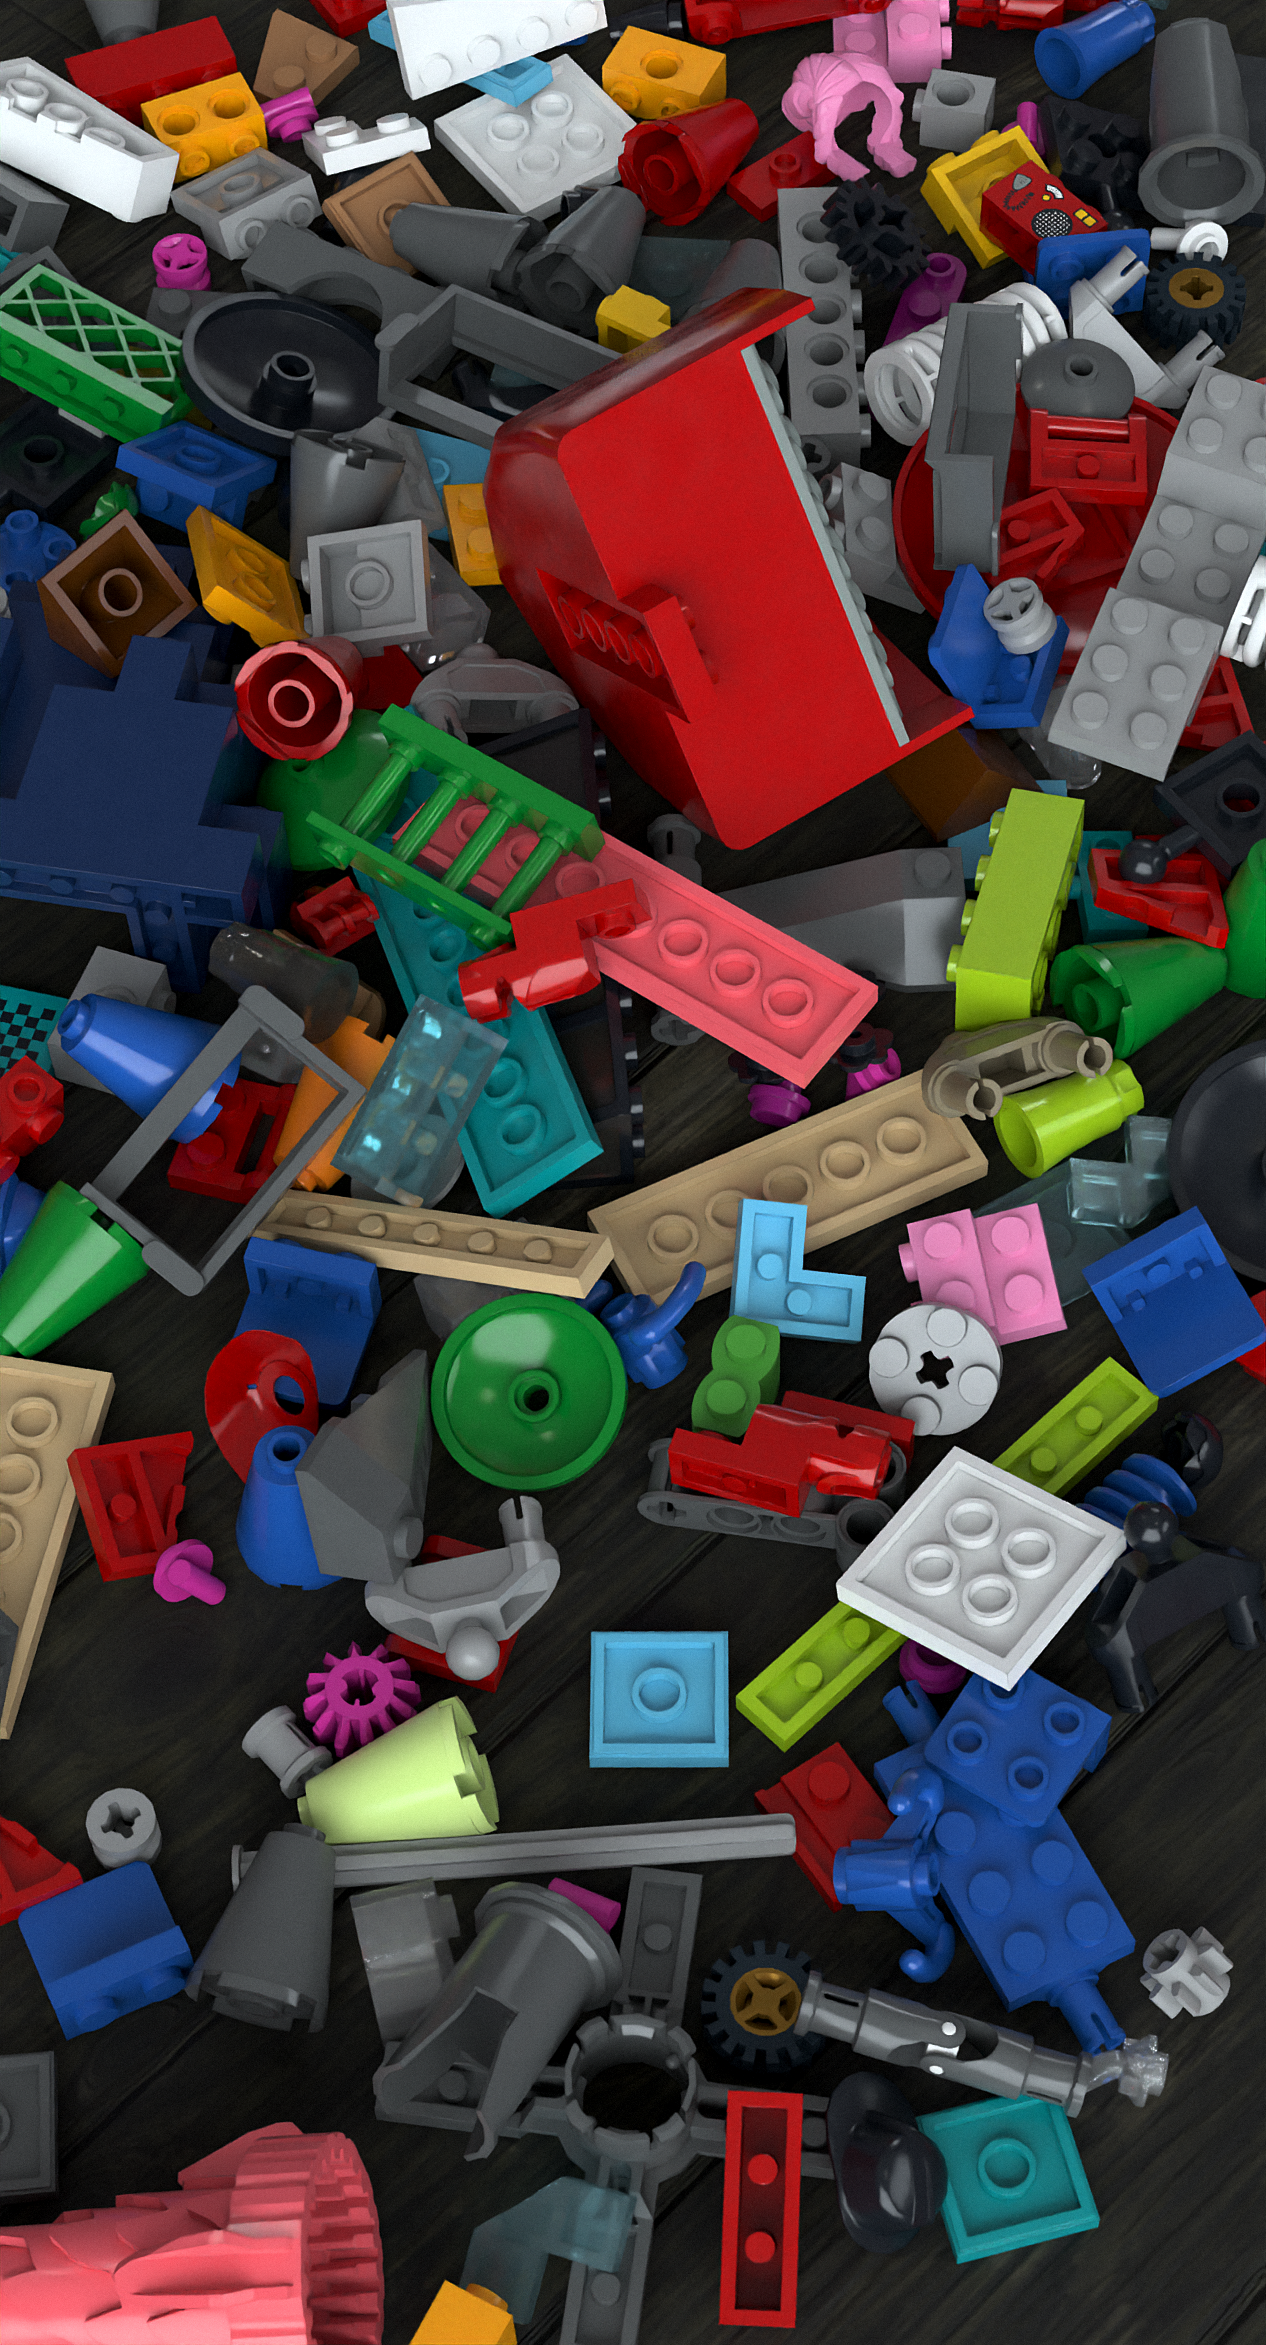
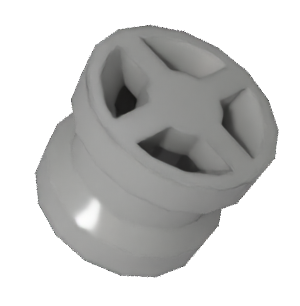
[983,577,1057,654]
[86,1788,163,1871]

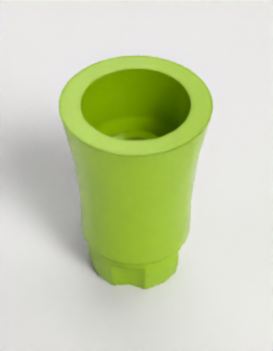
[993,1059,1144,1179]

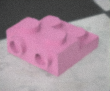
[832,0,952,83]
[898,1203,1067,1360]

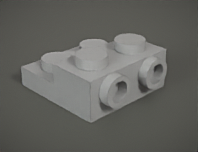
[169,147,323,260]
[819,462,926,614]
[301,519,434,658]

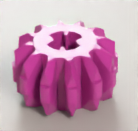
[303,1641,421,1759]

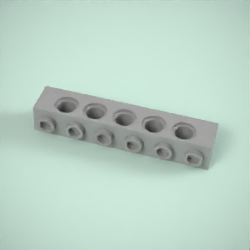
[777,187,871,473]

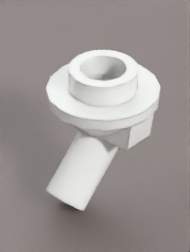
[1151,218,1228,262]

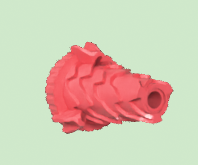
[0,2122,385,2345]

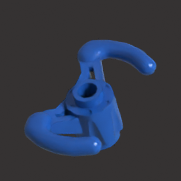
[572,1261,706,1389]
[833,1766,955,1983]

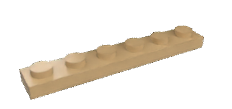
[251,1189,615,1299]

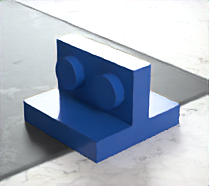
[116,420,277,534]

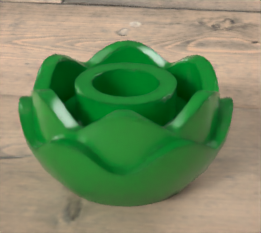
[79,481,140,542]

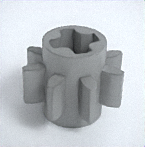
[1140,1926,1233,2019]

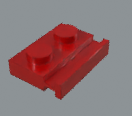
[754,1742,896,1913]

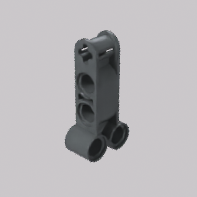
[637,1438,906,1573]

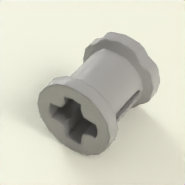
[242,1705,333,1799]

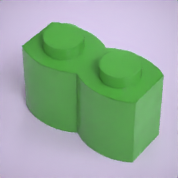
[692,1315,780,1445]

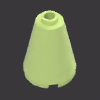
[297,1696,499,1846]

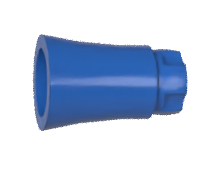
[1034,0,1156,99]

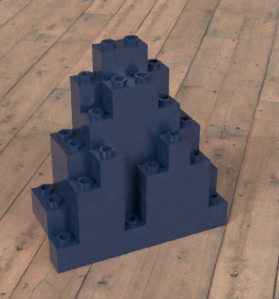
[0,535,295,994]

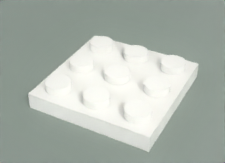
[434,54,637,221]
[836,1446,1126,1691]

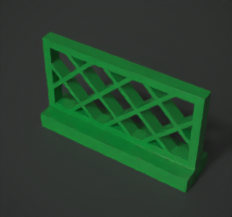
[0,263,195,443]

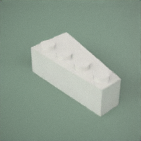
[0,57,180,223]

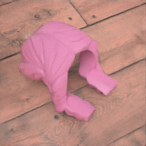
[782,50,917,183]

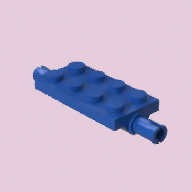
[873,1679,1136,2059]

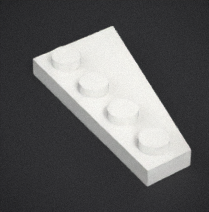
[386,0,608,100]

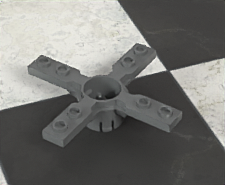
[374,1866,835,2345]

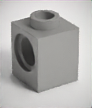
[912,68,996,153]

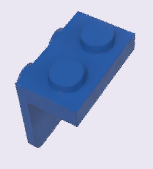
[1022,228,1151,320]
[928,563,1070,729]
[1081,1206,1266,1399]
[233,1236,382,1411]
[923,1668,1112,1827]
[18,1861,194,2041]

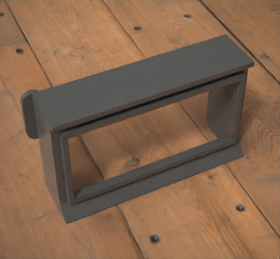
[375,284,623,451]
[924,303,1023,576]
[79,985,368,1296]

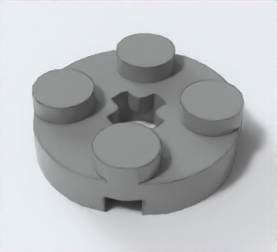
[869,1301,1003,1436]

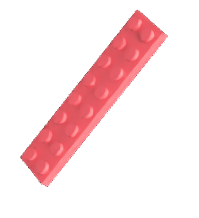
[392,795,878,1089]

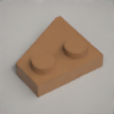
[253,9,360,107]

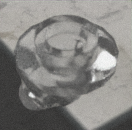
[1086,2034,1169,2107]

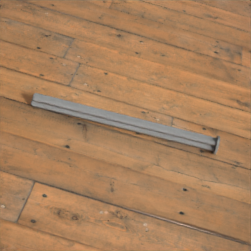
[232,1813,797,1893]

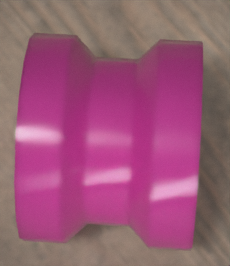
[152,233,212,291]

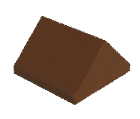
[36,508,198,679]
[882,720,1044,843]

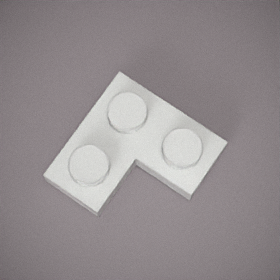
[301,113,431,175]

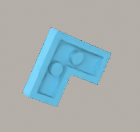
[729,1198,866,1344]

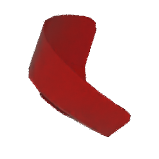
[204,1330,319,1484]

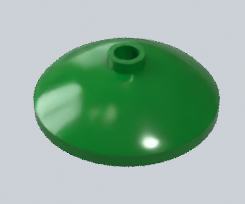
[253,709,411,871]
[431,1293,628,1492]

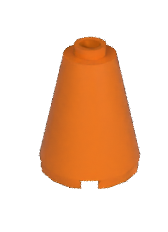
[273,1013,431,1192]

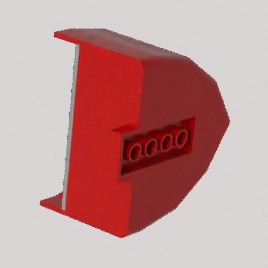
[482,287,975,850]

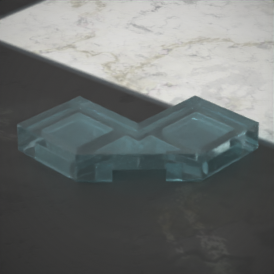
[1065,1115,1172,1228]
[459,2176,638,2325]

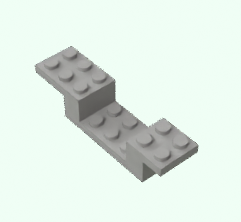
[1047,364,1266,782]

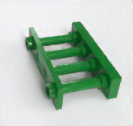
[305,703,606,953]

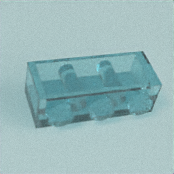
[330,993,509,1208]

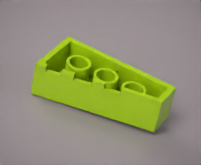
[946,788,1085,1032]

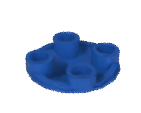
[0,510,76,597]

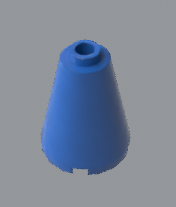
[57,993,242,1144]
[235,1425,343,1590]

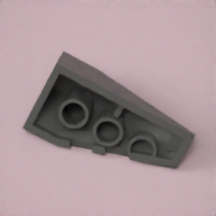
[715,847,966,993]
[294,1349,435,1585]

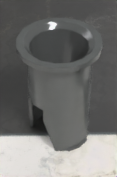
[1138,18,1266,229]
[372,1881,623,2161]

